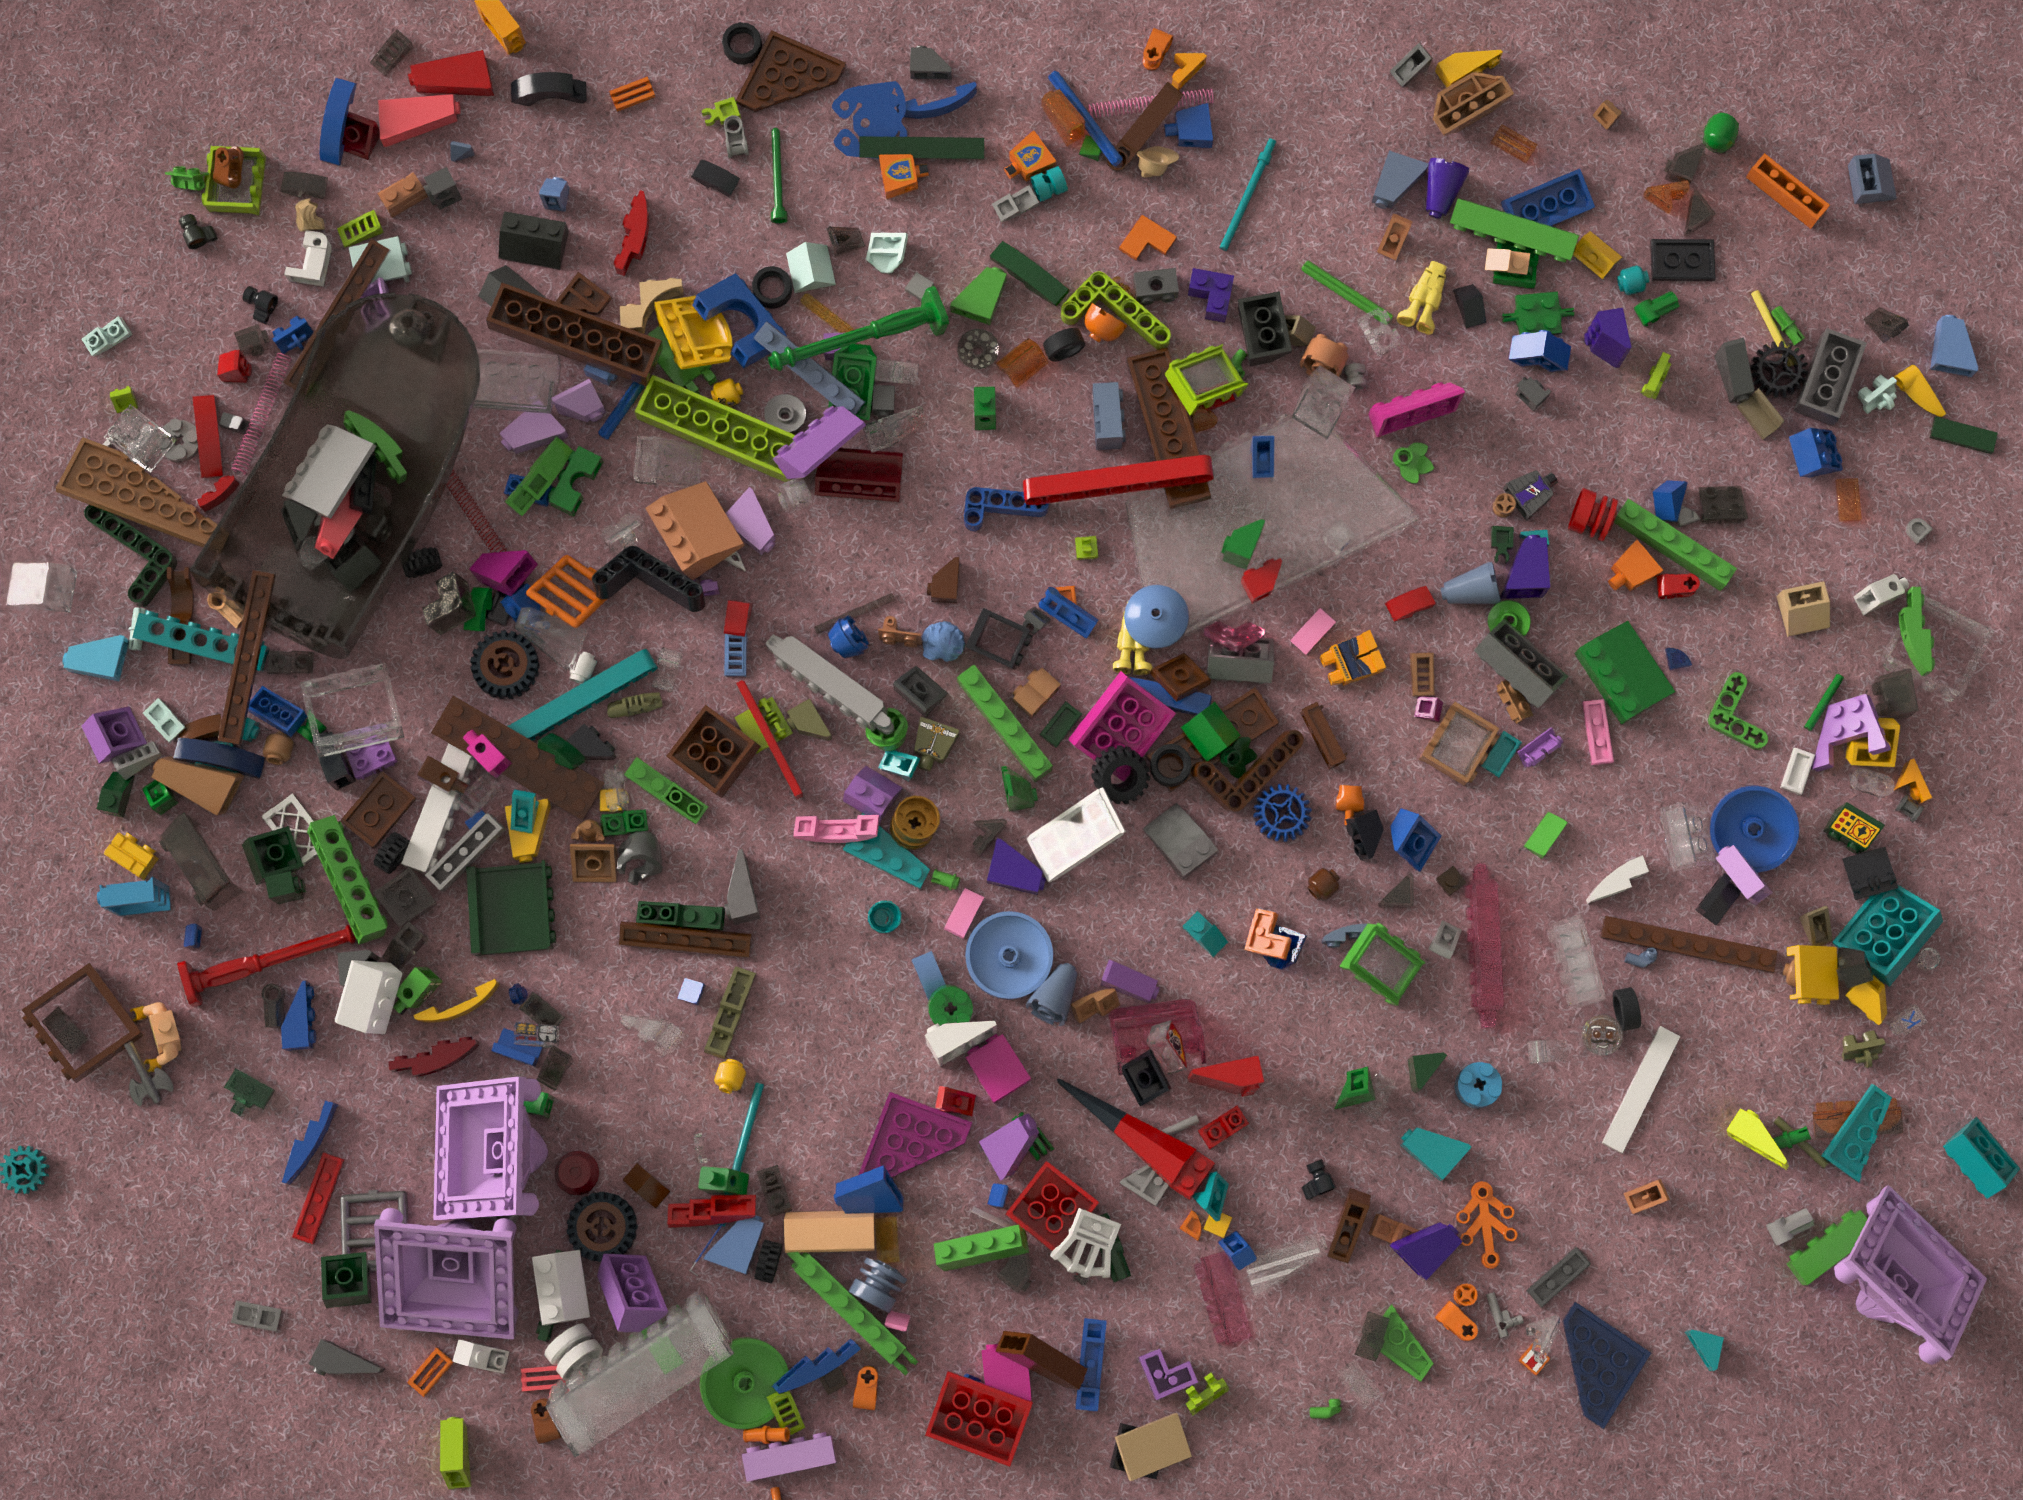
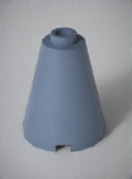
[1440,562,1501,604]
[1026,963,1078,1026]

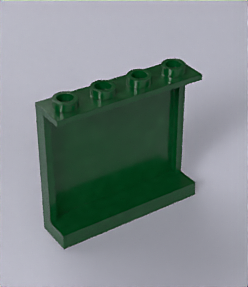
[466,860,556,956]

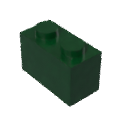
[265,871,306,905]

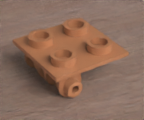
[878,616,922,648]

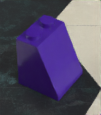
[1500,535,1550,599]

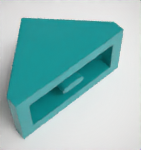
[1685,1329,1724,1371]

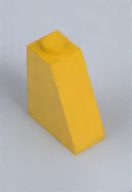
[505,799,551,863]

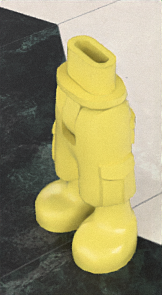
[1396,261,1447,335]
[1113,602,1153,675]

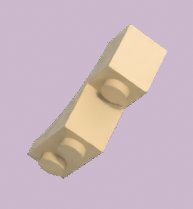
[620,278,684,334]

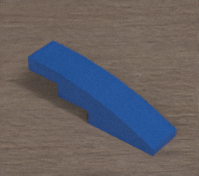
[1130,677,1212,715]
[282,1101,338,1185]
[772,1338,861,1394]

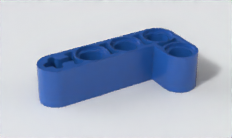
[964,487,1049,531]

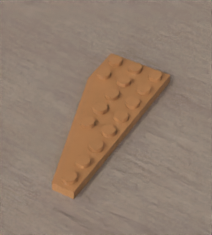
[56,437,228,554]

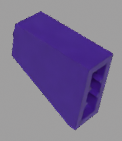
[987,838,1046,895]
[1389,1222,1463,1280]

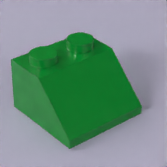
[1221,519,1265,570]

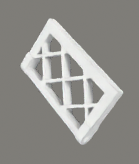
[262,793,330,866]

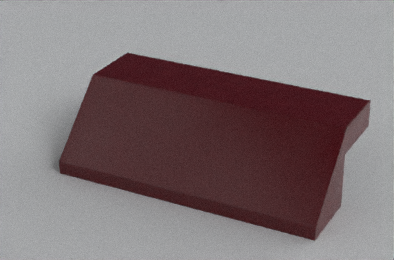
[815,448,903,502]

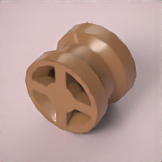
[1492,493,1516,518]

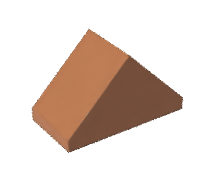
[1624,1179,1670,1214]

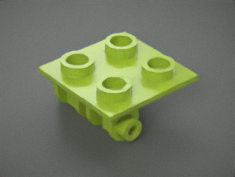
[734,697,793,754]

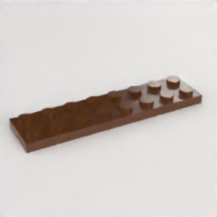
[1127,347,1211,509]
[431,696,605,820]

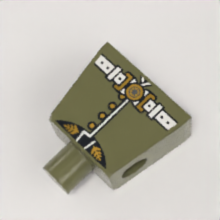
[914,717,960,772]

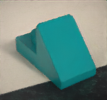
[878,750,920,782]
[510,789,539,833]
[1182,911,1228,957]
[1193,1171,1229,1221]

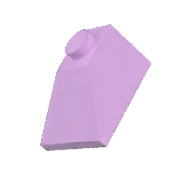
[551,379,606,422]

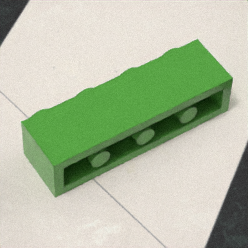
[1786,1210,1867,1286]
[934,1224,1029,1272]

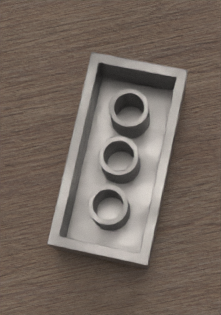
[1793,328,1867,426]
[1474,619,1569,708]

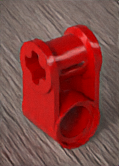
[1656,574,1700,599]

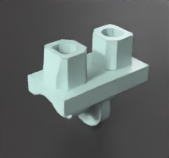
[1858,375,1897,414]

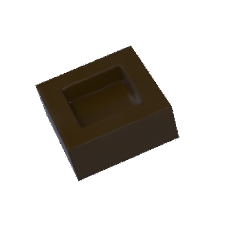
[1435,866,1467,896]
[819,1366,848,1395]

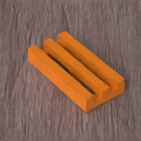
[609,76,656,112]
[407,1347,454,1397]

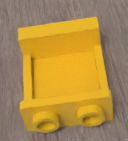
[1787,945,1839,1005]

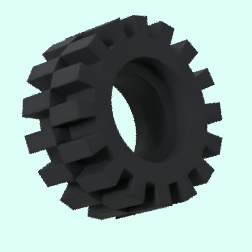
[400,547,443,578]
[373,832,410,874]
[754,1240,782,1284]

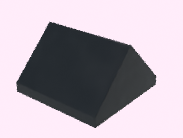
[1120,1049,1172,1107]

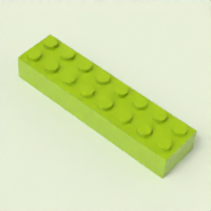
[635,375,795,485]

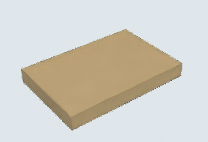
[1115,1413,1192,1481]

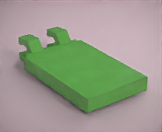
[647,326,717,394]

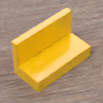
[1573,231,1622,279]

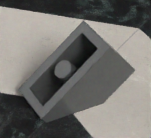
[910,46,952,80]

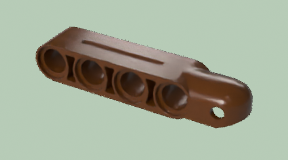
[1107,82,1184,171]

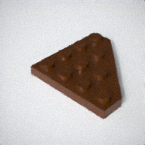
[735,30,846,112]

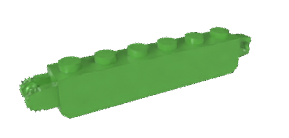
[787,1252,918,1376]

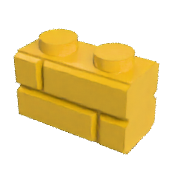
[104,833,159,880]

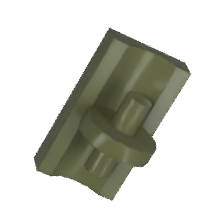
[1842,1030,1886,1068]

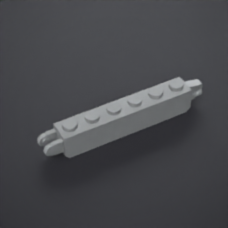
[765,634,894,735]

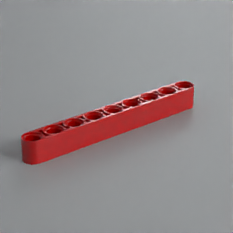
[1023,455,1214,505]

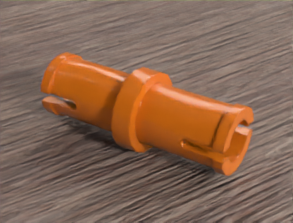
[743,1426,790,1444]

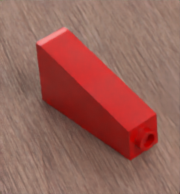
[408,50,494,96]

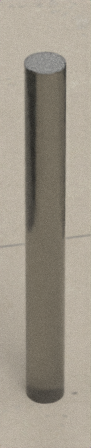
[814,593,895,635]

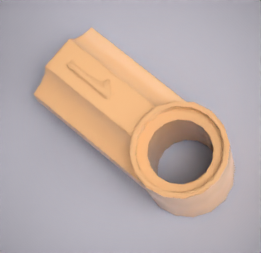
[207,590,245,629]

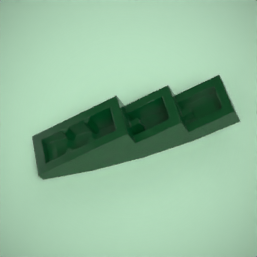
[990,241,1070,306]

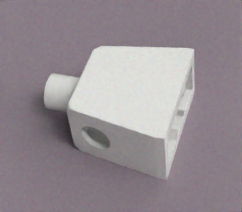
[1854,574,1909,616]

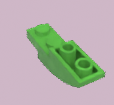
[343,410,407,484]
[505,436,573,516]
[1898,587,1935,676]
[624,757,708,825]

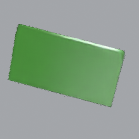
[1524,812,1568,859]

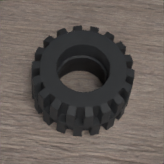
[1091,745,1150,804]

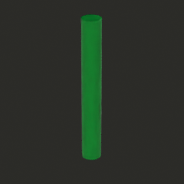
[1804,674,1844,731]

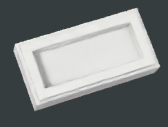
[1780,748,1815,796]

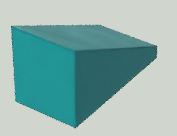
[1519,530,1549,548]

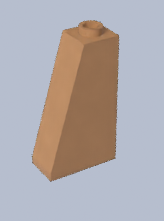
[152,756,244,816]

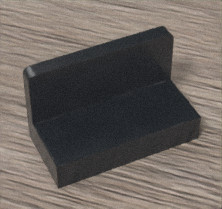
[1695,873,1741,925]

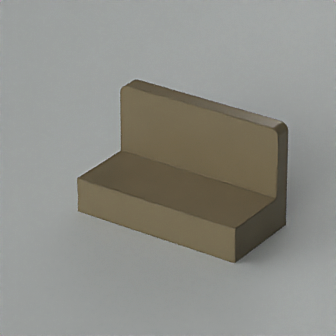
[1737,389,1785,440]

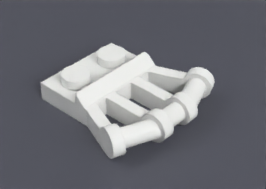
[1050,1208,1121,1278]

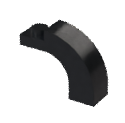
[511,72,587,106]

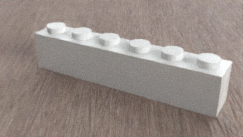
[401,743,477,874]

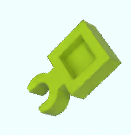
[702,97,741,126]

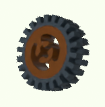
[470,630,540,700]
[566,1192,638,1262]

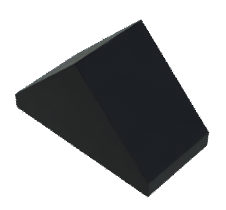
[1453,284,1486,329]

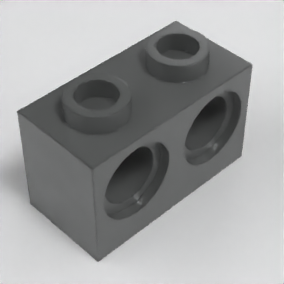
[423,167,462,210]

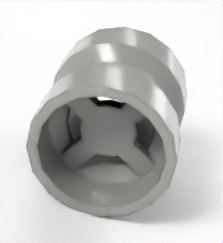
[1344,363,1367,390]

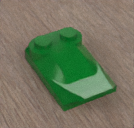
[828,343,877,421]

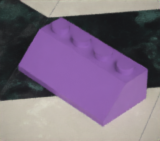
[773,406,866,479]
[597,1254,668,1333]

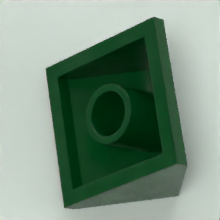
[1407,1052,1447,1093]

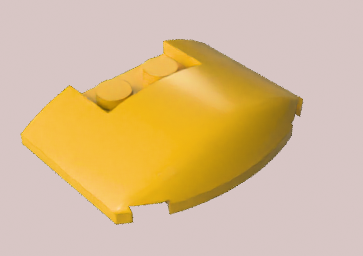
[654,296,732,369]

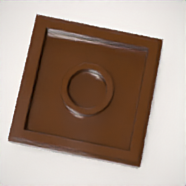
[1150,652,1211,702]

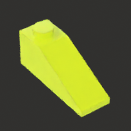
[1726,1108,1789,1170]

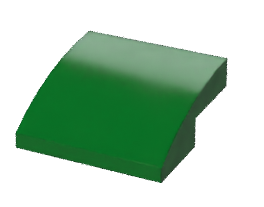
[1493,241,1539,289]

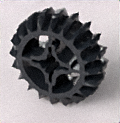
[1750,341,1808,399]

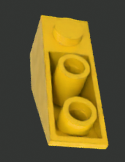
[1435,50,1503,88]

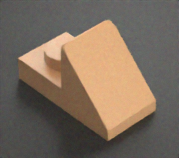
[1485,249,1530,275]

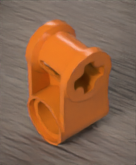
[1143,28,1174,71]
[1435,1301,1478,1341]
[852,1366,878,1411]

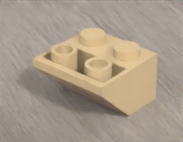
[1776,581,1830,637]

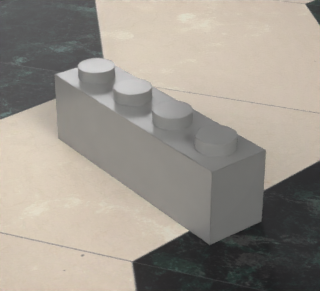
[425,813,507,891]

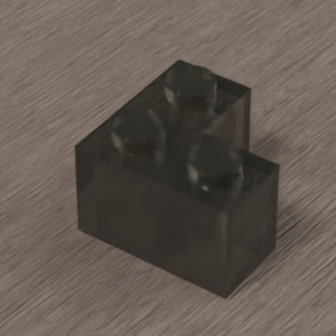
[422,571,476,635]

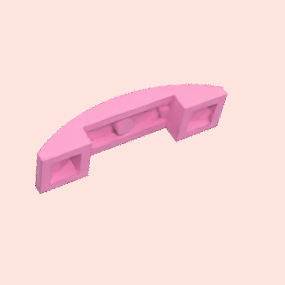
[793,815,880,843]

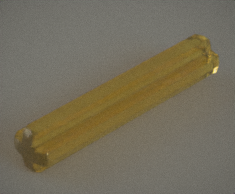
[800,293,853,333]

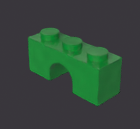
[548,446,604,517]

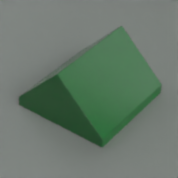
[1180,701,1241,762]

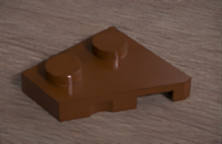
[555,272,612,315]

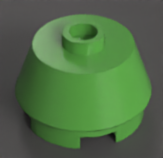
[866,708,908,751]

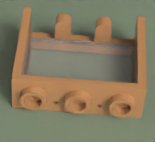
[1419,702,1499,786]

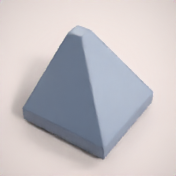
[450,141,474,162]

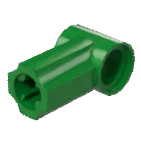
[1634,291,1680,327]

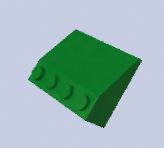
[1574,621,1675,725]

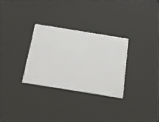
[971,1207,1012,1227]

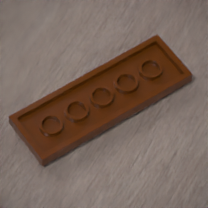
[1147,687,1279,793]

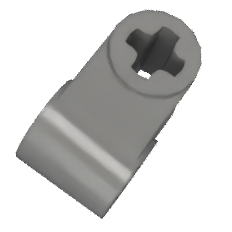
[724,115,749,158]

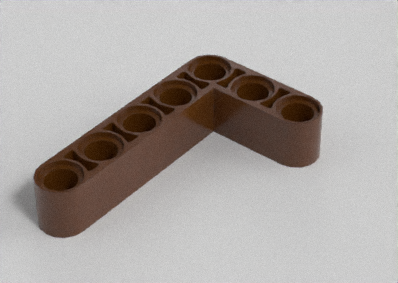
[1191,730,1304,812]

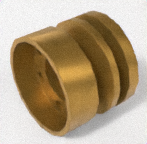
[890,796,940,850]

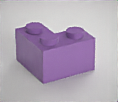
[1138,1349,1198,1400]

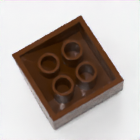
[666,704,761,798]

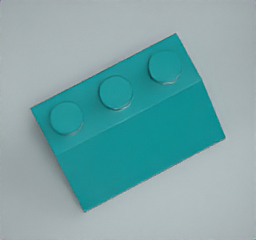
[1943,1116,2020,1199]

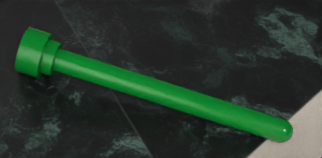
[771,128,788,223]

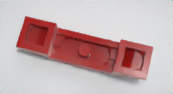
[192,395,223,478]

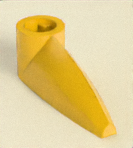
[1894,365,1946,417]

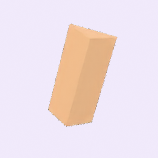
[784,1211,875,1253]

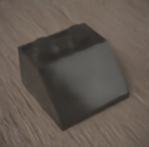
[1872,668,1919,720]

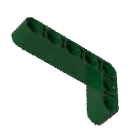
[84,505,177,607]

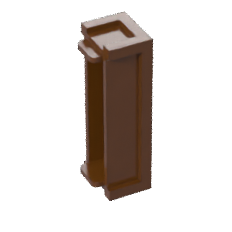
[1300,702,1348,770]

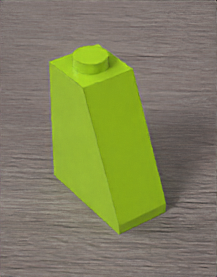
[440,1417,471,1489]

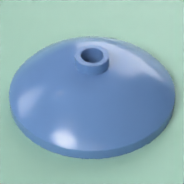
[1124,585,1189,649]

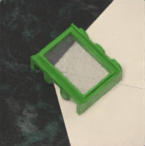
[1339,923,1426,1006]

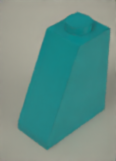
[1400,1127,1472,1181]

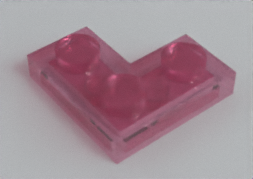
[1204,621,1265,652]

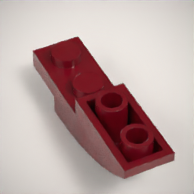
[388,1037,479,1077]

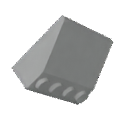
[282,424,376,519]

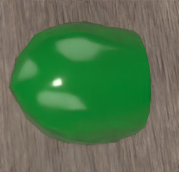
[1703,113,1739,153]

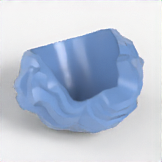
[922,621,965,662]

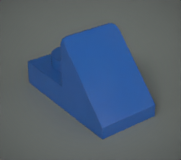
[1251,436,1274,478]

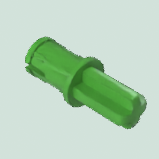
[1771,306,1805,346]

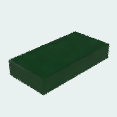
[1039,701,1083,748]

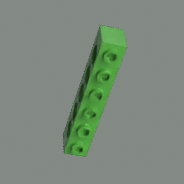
[307,815,388,945]

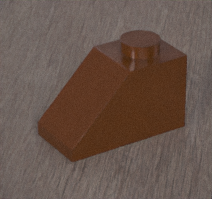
[927,557,960,604]

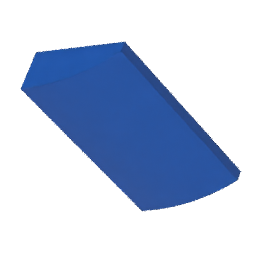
[1501,169,1595,226]

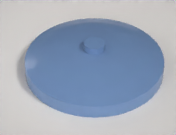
[965,911,1053,1000]

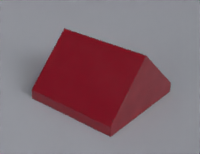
[342,111,380,160]

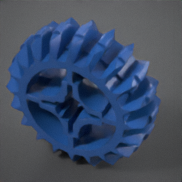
[1253,784,1312,842]

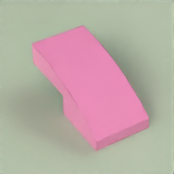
[1290,608,1336,655]
[944,888,984,939]

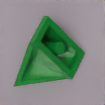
[1334,1067,1376,1109]

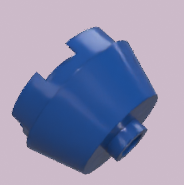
[828,615,869,659]

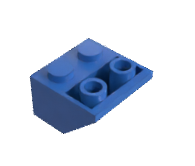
[1789,428,1843,478]

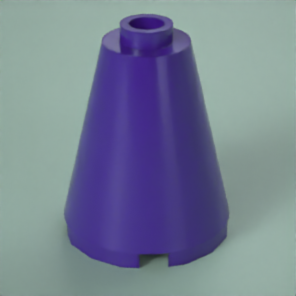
[1426,158,1469,219]

